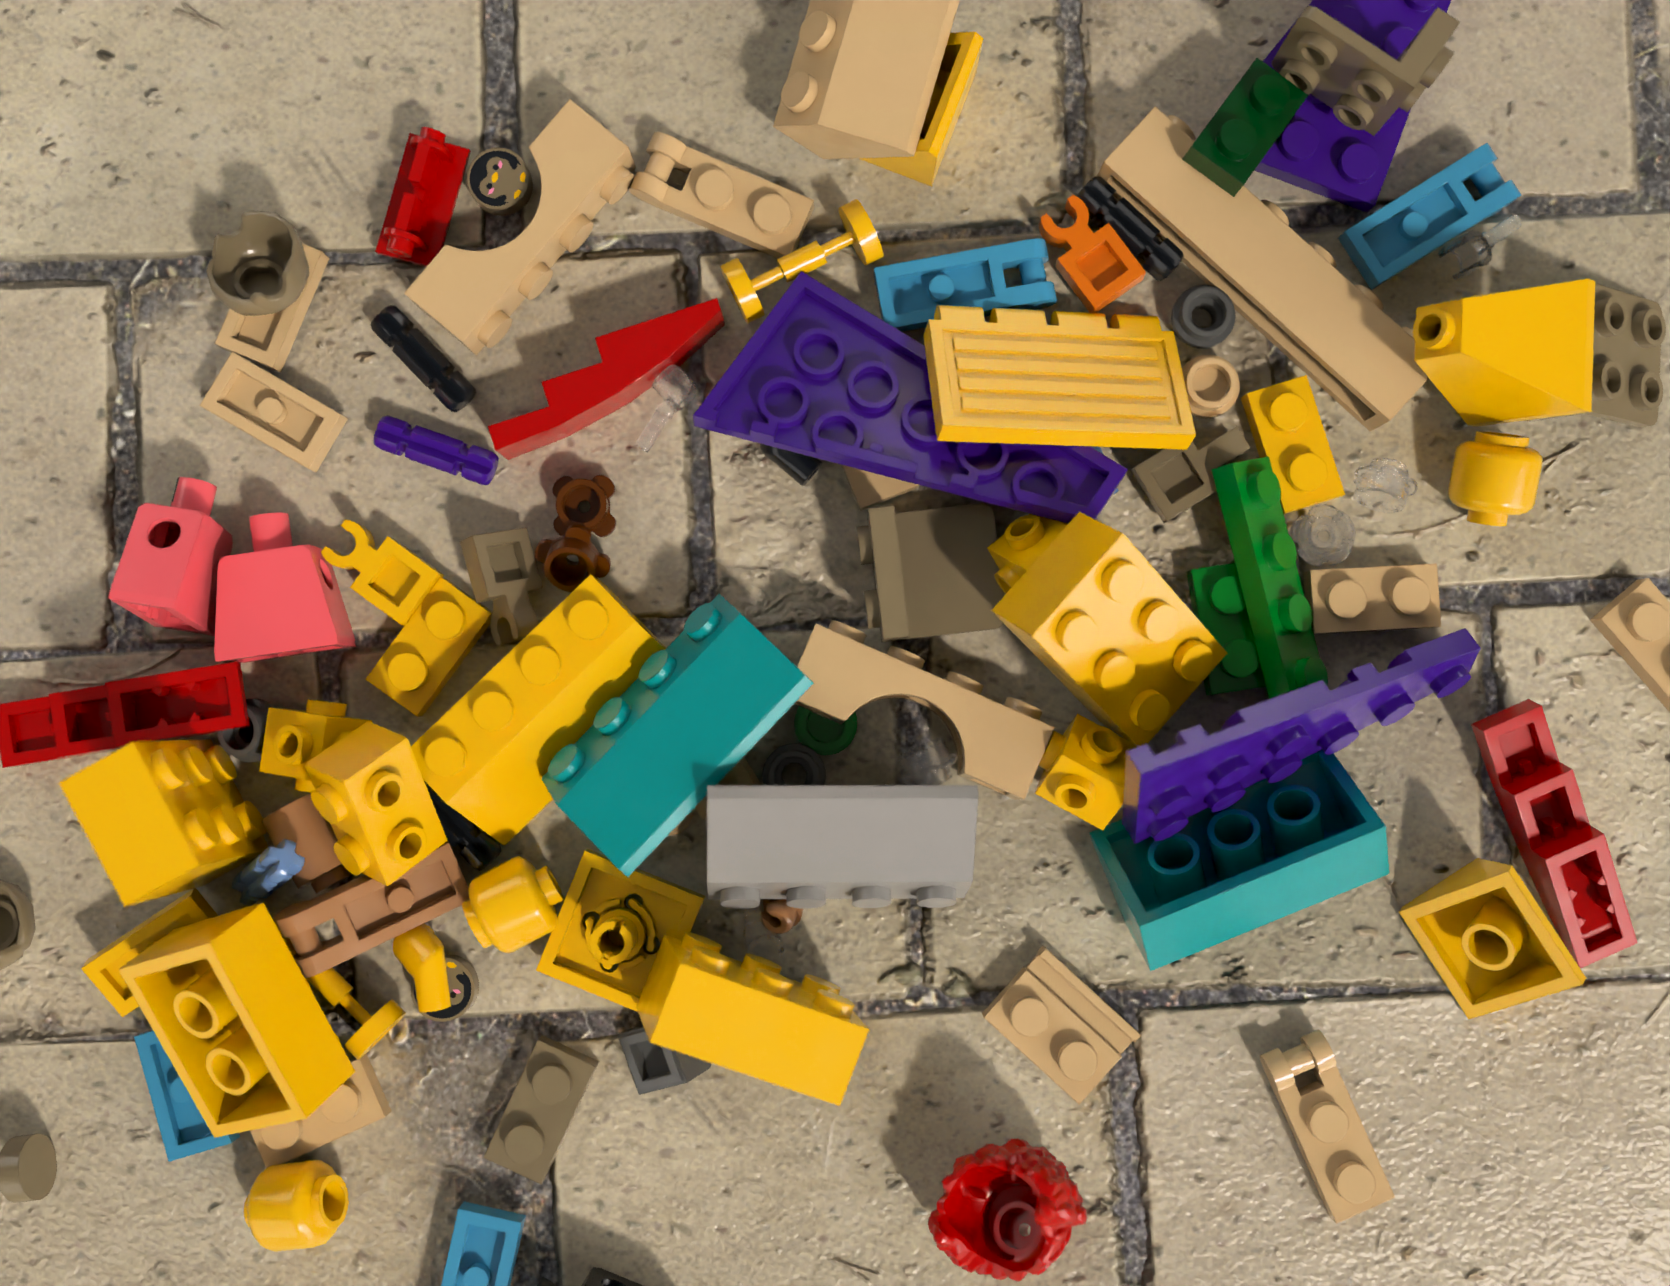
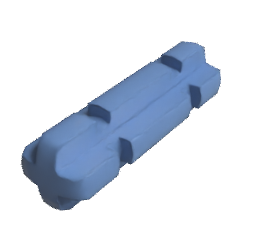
[231,839,305,906]

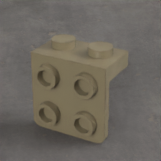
[1271,6,1460,136]
[1525,283,1666,427]
[856,503,1004,642]

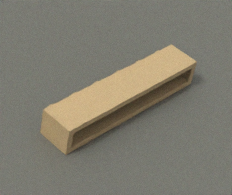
[1097,106,1429,431]

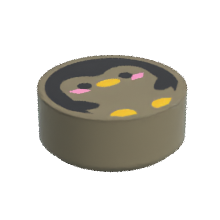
[467,148,533,216]
[411,954,479,1022]

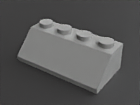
[707,785,978,909]

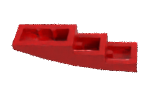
[488,298,725,460]
[0,662,250,768]
[1471,699,1638,969]

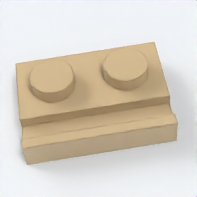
[982,945,1141,1105]

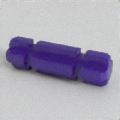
[373,415,499,485]

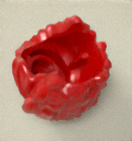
[928,1138,1087,1282]

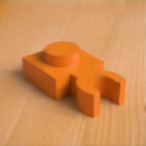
[1039,195,1146,313]

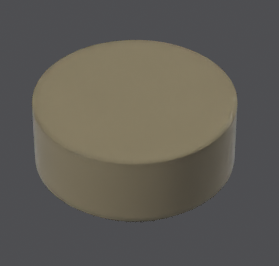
[0,1133,57,1203]

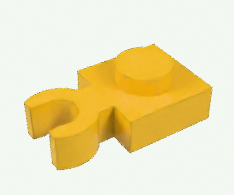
[321,519,445,626]

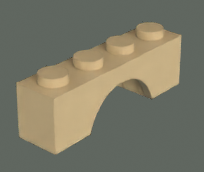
[404,99,636,356]
[794,620,1054,800]

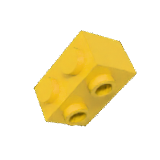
[304,721,448,886]

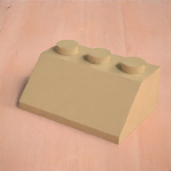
[773,0,960,159]

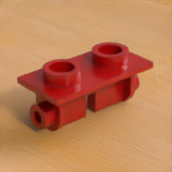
[375,127,471,267]

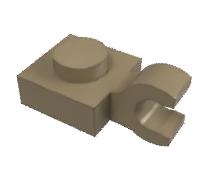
[1131,426,1250,524]
[460,527,543,646]

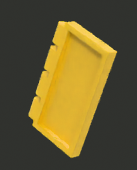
[923,305,1196,450]

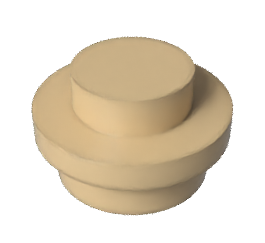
[1182,355,1240,419]

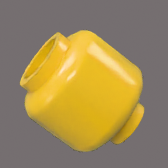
[1448,431,1543,526]
[462,856,564,953]
[244,1159,349,1252]

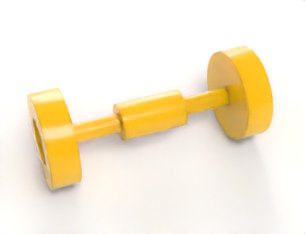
[720,199,883,324]
[283,937,406,1060]

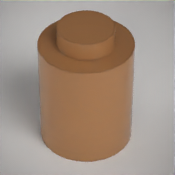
[262,793,351,894]

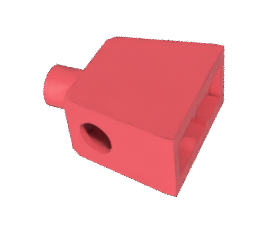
[108,477,233,636]
[214,512,356,663]

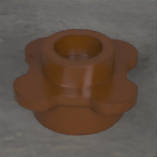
[552,475,616,537]
[535,524,611,592]

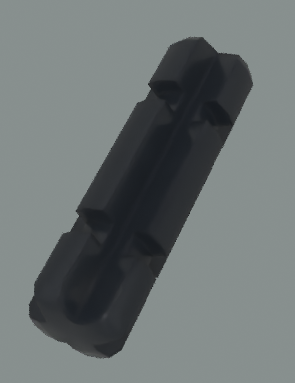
[1077,176,1184,281]
[371,305,476,413]
[424,781,502,871]

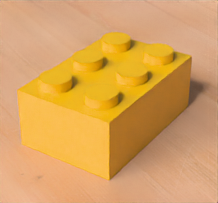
[991,512,1227,747]
[59,739,269,907]
[118,902,356,1138]
[636,932,869,1106]

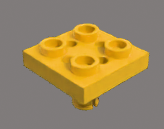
[536,849,705,1012]

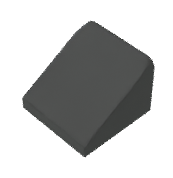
[618,1024,711,1095]

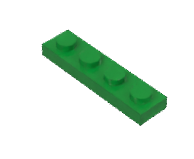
[1211,456,1328,699]

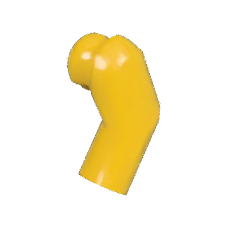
[393,923,451,1013]

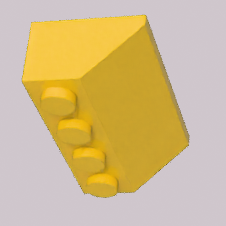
[411,574,666,846]

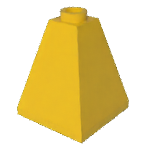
[1413,279,1595,427]

